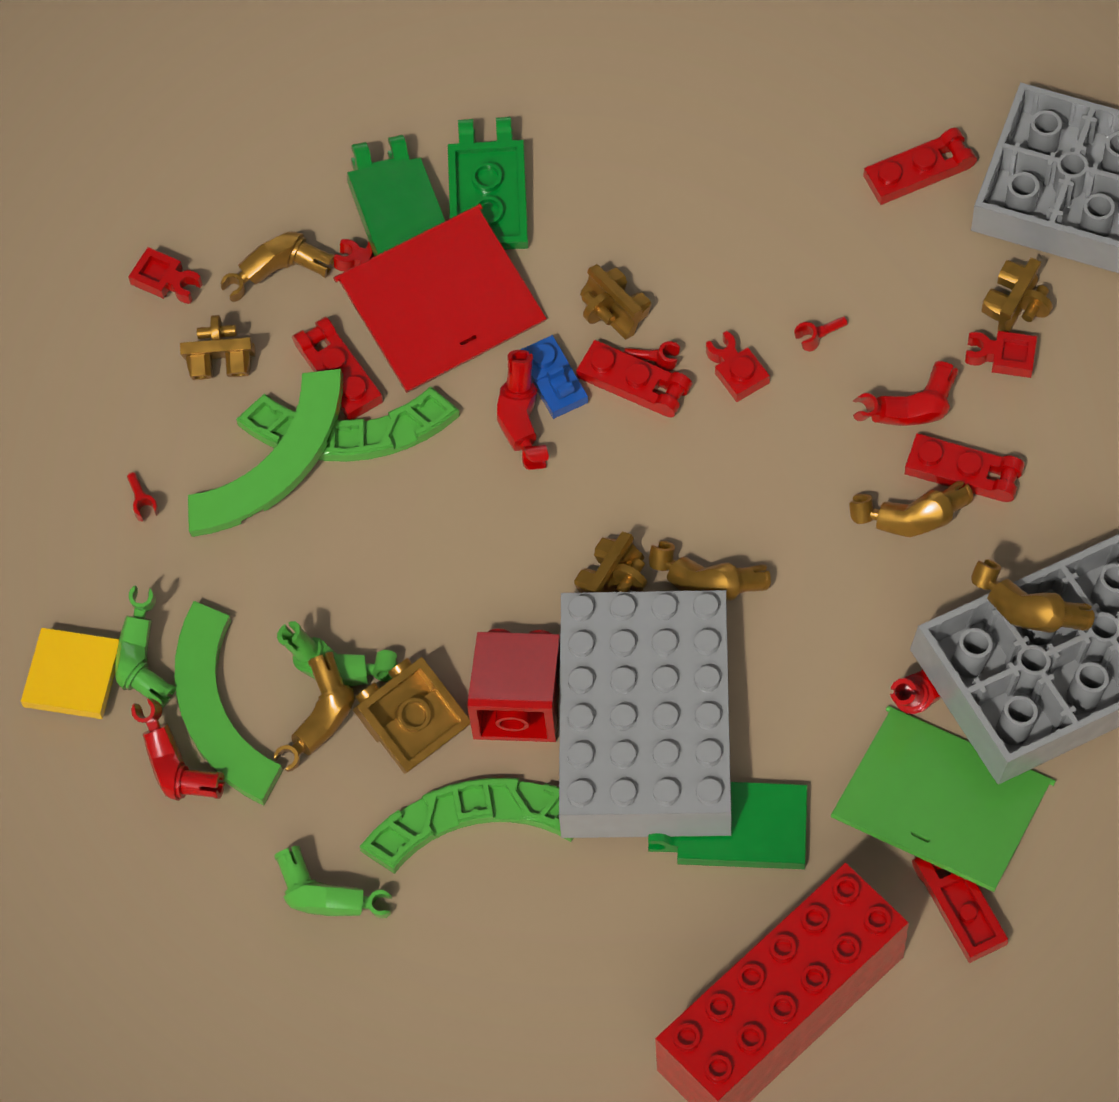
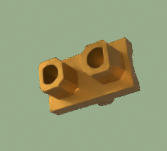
[981,257,1053,332]
[580,264,651,340]
[180,315,256,380]
[574,531,647,593]

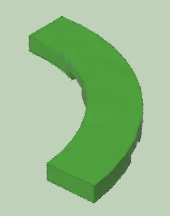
[188,369,343,537]
[236,387,460,462]
[174,601,283,806]
[359,778,574,874]

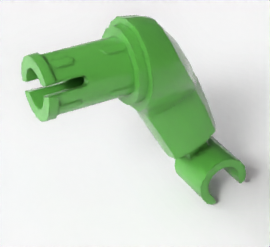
[115,586,176,708]
[277,621,398,686]
[274,846,392,918]

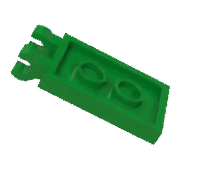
[448,117,529,250]
[347,135,445,256]
[648,782,807,870]

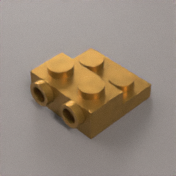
[352,657,470,774]

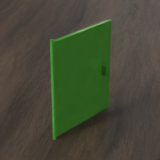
[831,705,1056,892]

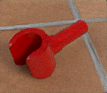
[794,316,848,352]
[624,341,680,371]
[127,472,159,522]

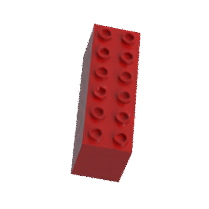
[655,863,909,1102]

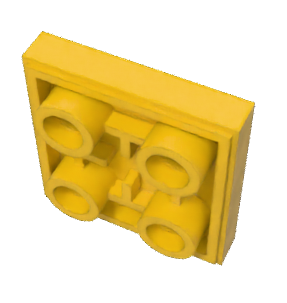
[21,628,119,719]

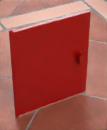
[333,204,547,393]

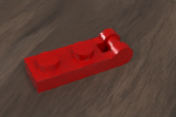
[863,128,977,205]
[292,317,383,420]
[576,340,693,418]
[904,433,1025,502]
[912,857,1009,963]

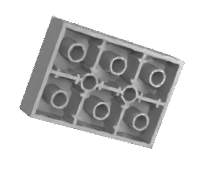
[971,82,1119,273]
[910,534,1119,785]
[559,590,731,838]

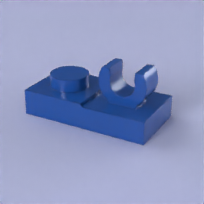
[520,335,588,419]

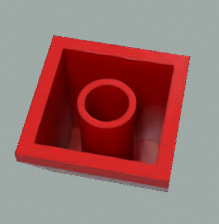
[467,629,560,742]

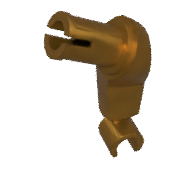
[221,231,335,302]
[849,481,973,538]
[649,541,771,601]
[971,559,1095,633]
[274,652,355,772]

